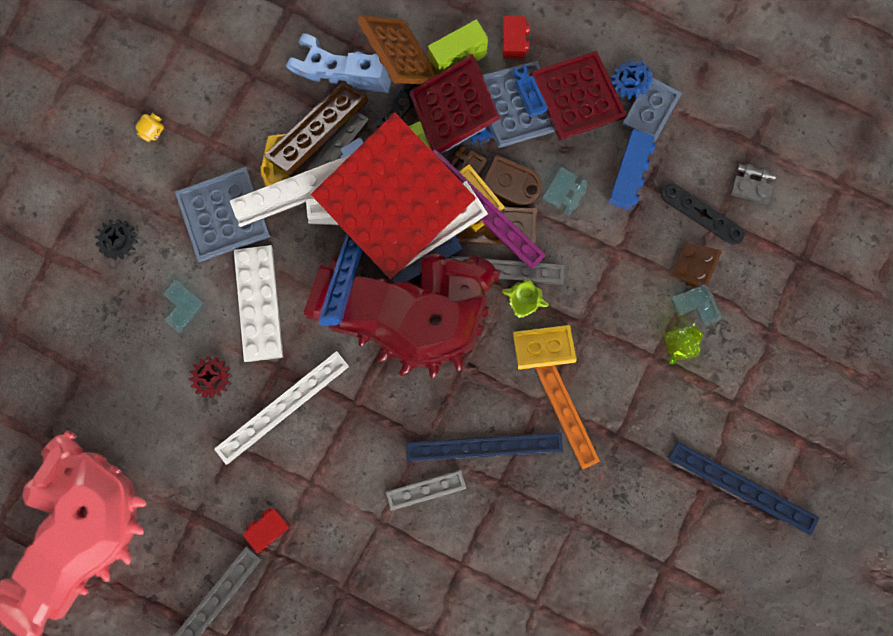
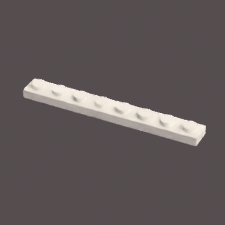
[214,351,349,464]

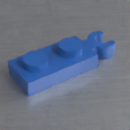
[512,65,548,117]

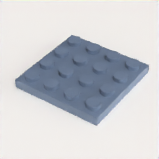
[483,61,555,148]
[175,167,271,262]

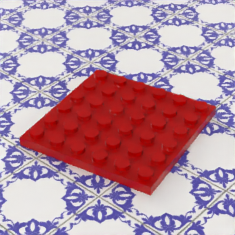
[310,113,477,280]

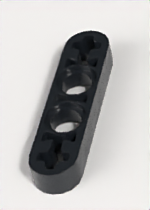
[373,84,421,132]

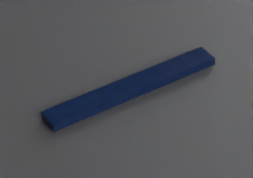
[406,433,563,462]
[668,442,819,535]

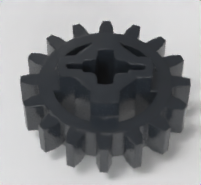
[95,219,138,260]

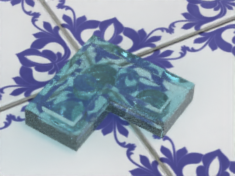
[163,280,206,333]
[671,285,723,327]

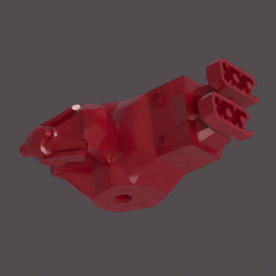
[304,253,501,378]

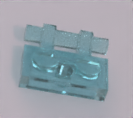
[542,167,588,216]

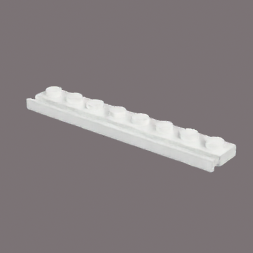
[230,155,350,227]

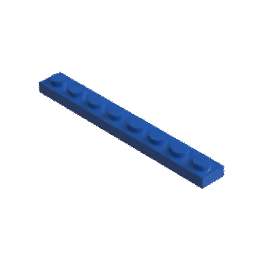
[319,233,362,326]

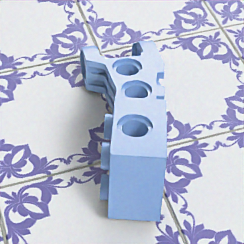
[286,33,391,93]

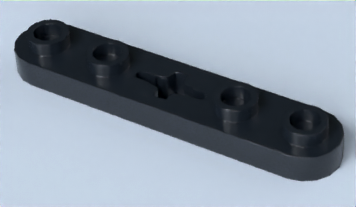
[661,183,745,245]

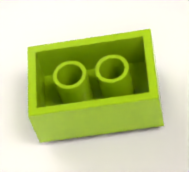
[428,19,488,75]

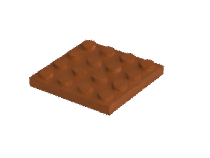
[357,15,437,84]

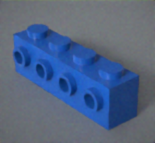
[608,129,656,210]
[392,236,463,284]

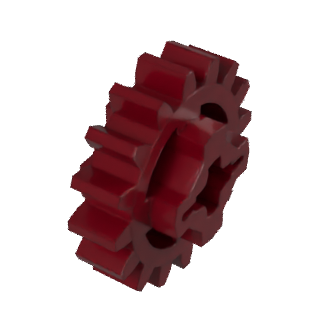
[188,356,232,399]

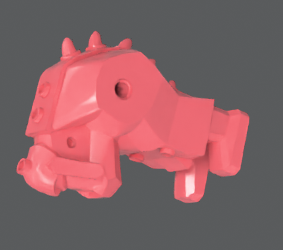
[0,430,146,636]

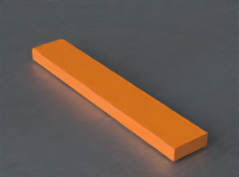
[535,365,600,470]

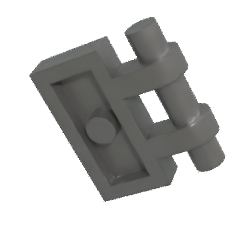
[731,164,776,205]

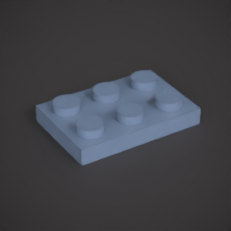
[622,78,682,142]

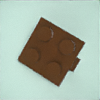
[671,242,722,288]

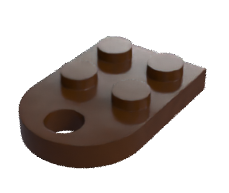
[484,155,542,206]

